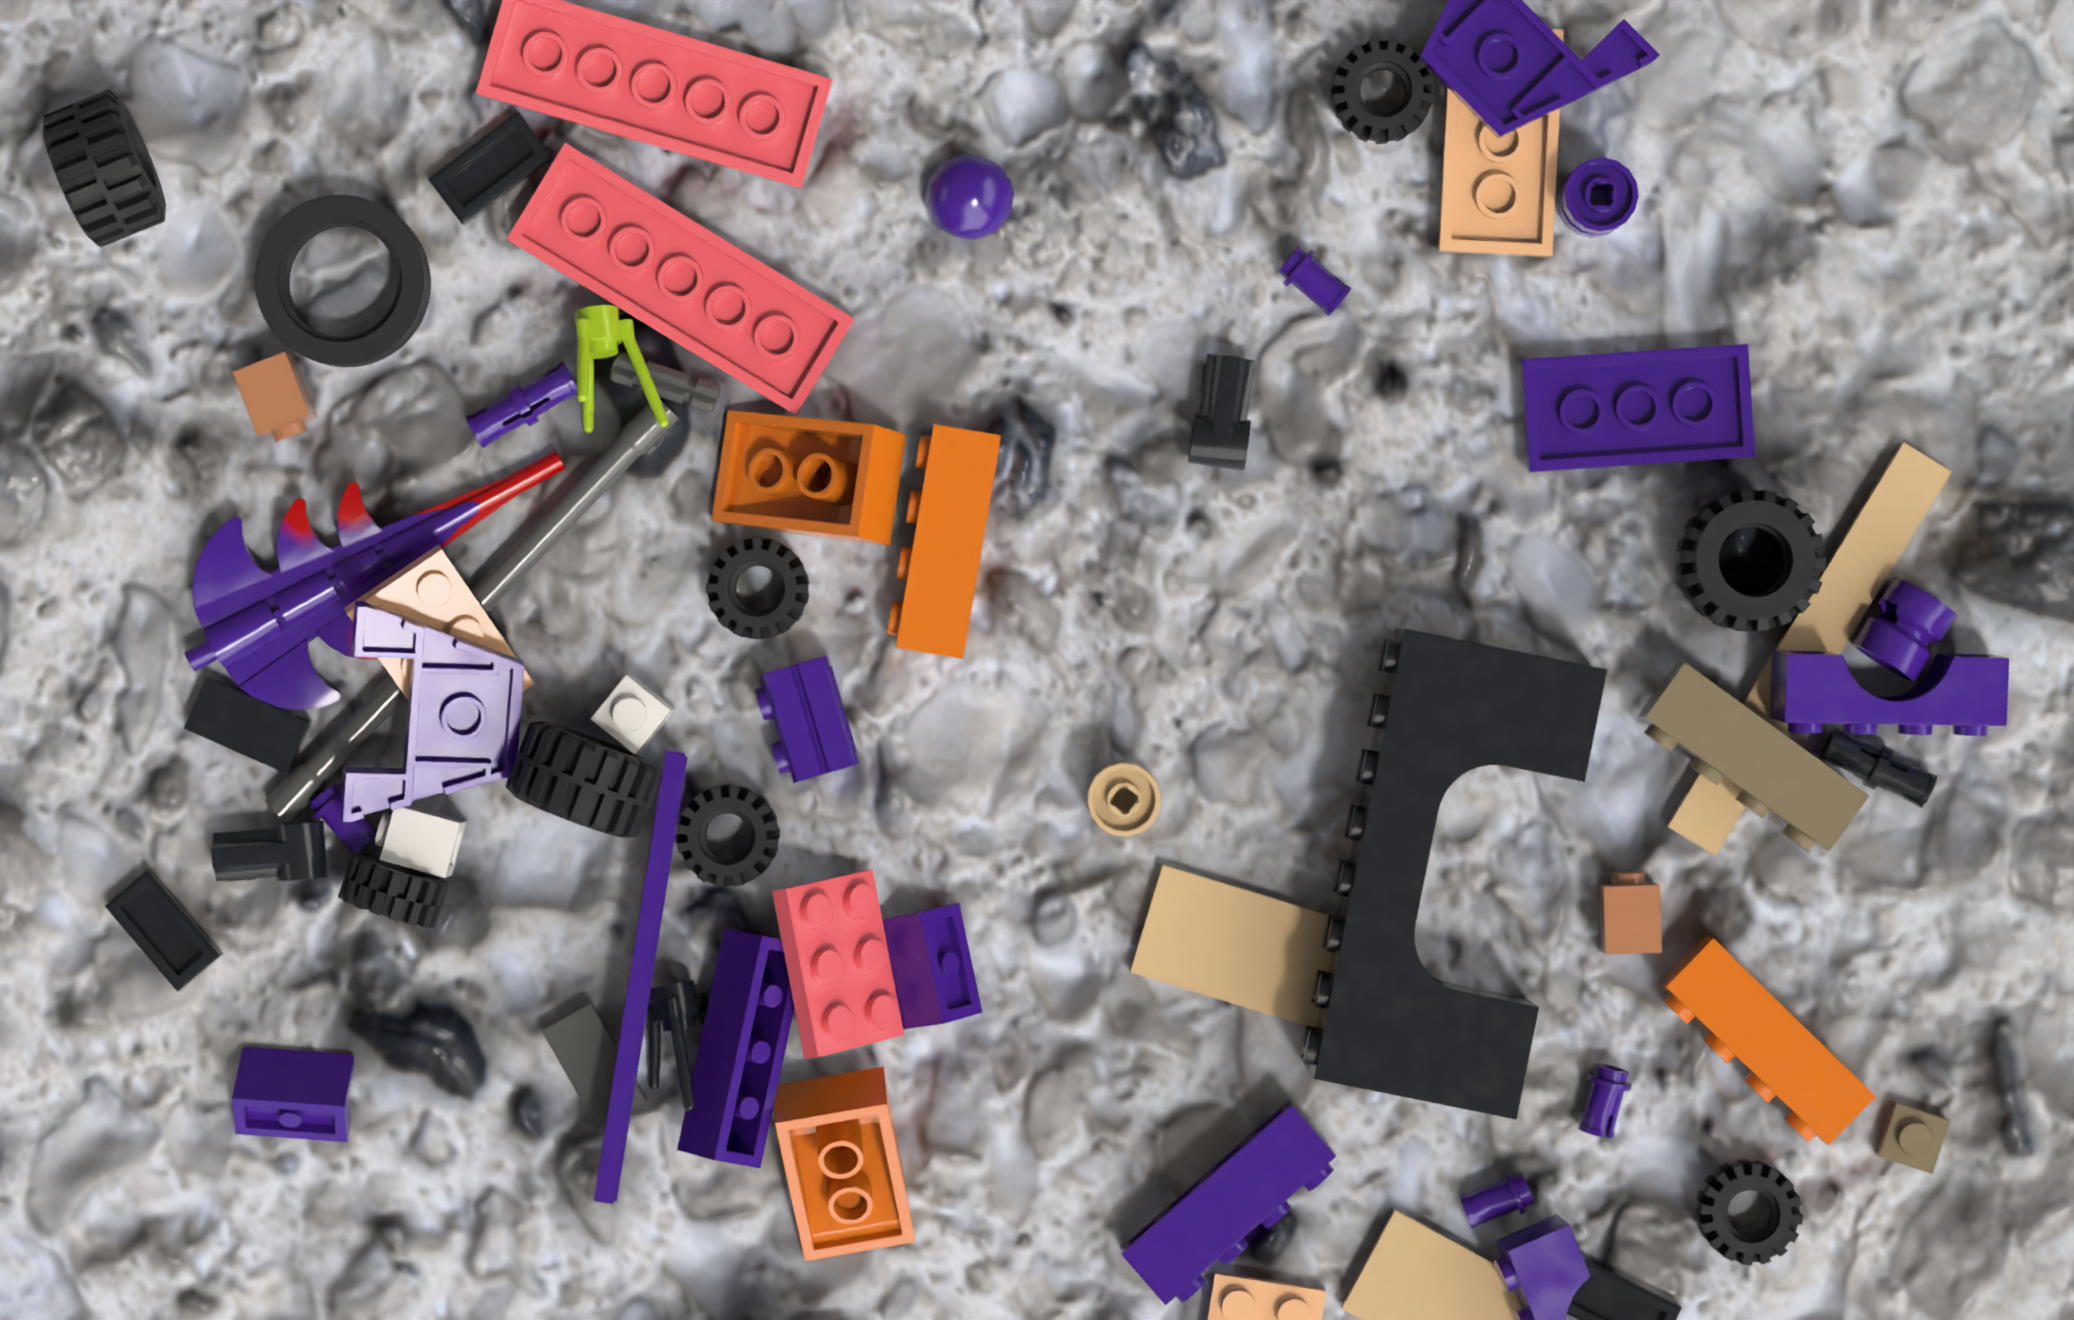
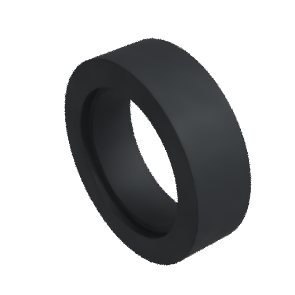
[255,195,431,367]

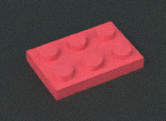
[772,869,904,1059]

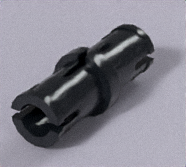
[1819,727,1937,808]

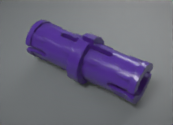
[465,361,577,448]

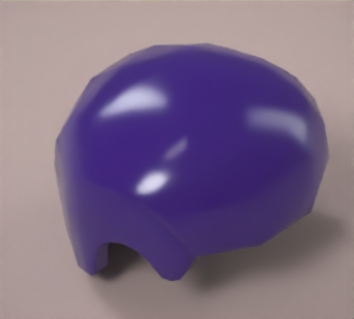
[923,154,1014,240]

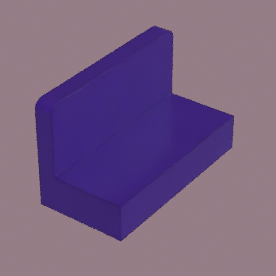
[882,903,983,1029]
[232,1047,355,1142]

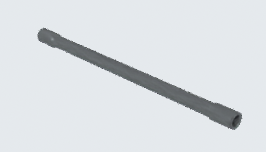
[265,402,680,823]

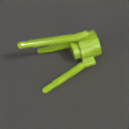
[574,305,669,433]

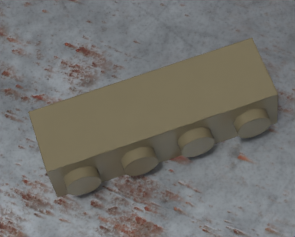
[1638,661,1869,852]

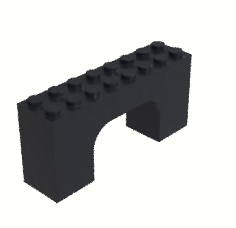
[1299,629,1607,1120]

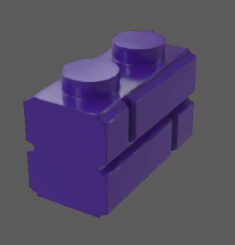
[755,655,860,783]

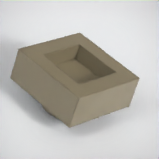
[1875,1101,1950,1174]

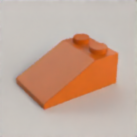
[711,410,906,546]
[774,1066,915,1261]

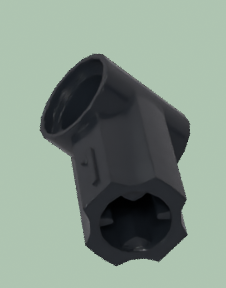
[1188,354,1255,470]
[211,821,328,881]

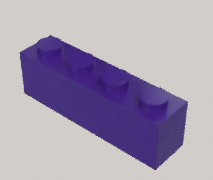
[677,928,794,1168]
[1120,1100,1336,1305]

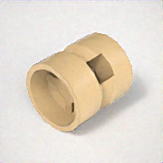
[1087,761,1161,837]

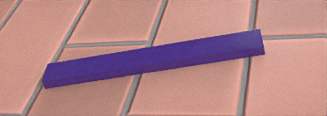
[593,751,688,1204]

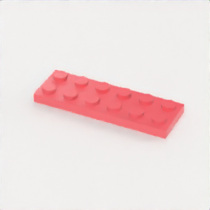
[476,0,833,189]
[507,143,855,416]

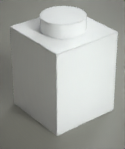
[591,674,676,754]
[375,806,467,878]

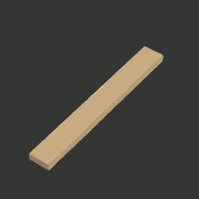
[1666,442,1952,856]

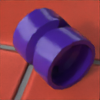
[1557,157,1639,238]
[1851,577,1957,682]

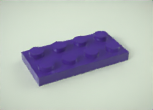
[1520,344,1756,473]

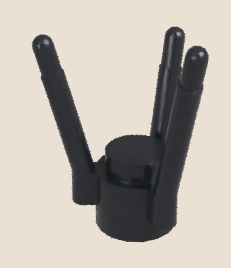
[647,980,708,1111]

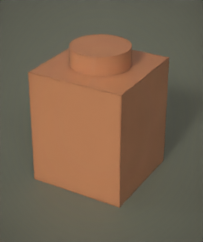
[232,351,318,443]
[1597,872,1662,954]

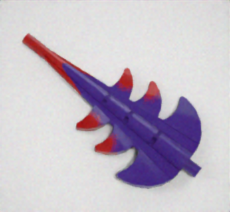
[184,449,566,710]

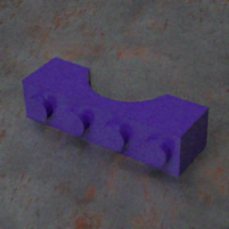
[1770,650,2009,736]
[1494,1214,1590,1320]

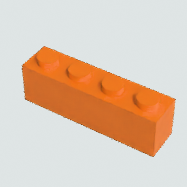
[887,424,1001,659]
[1660,935,1876,1145]

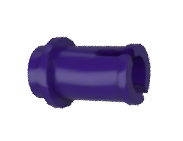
[1278,246,1352,316]
[309,782,377,855]
[1578,1063,1632,1138]
[1459,1171,1535,1229]

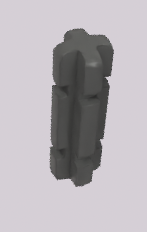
[610,353,721,412]

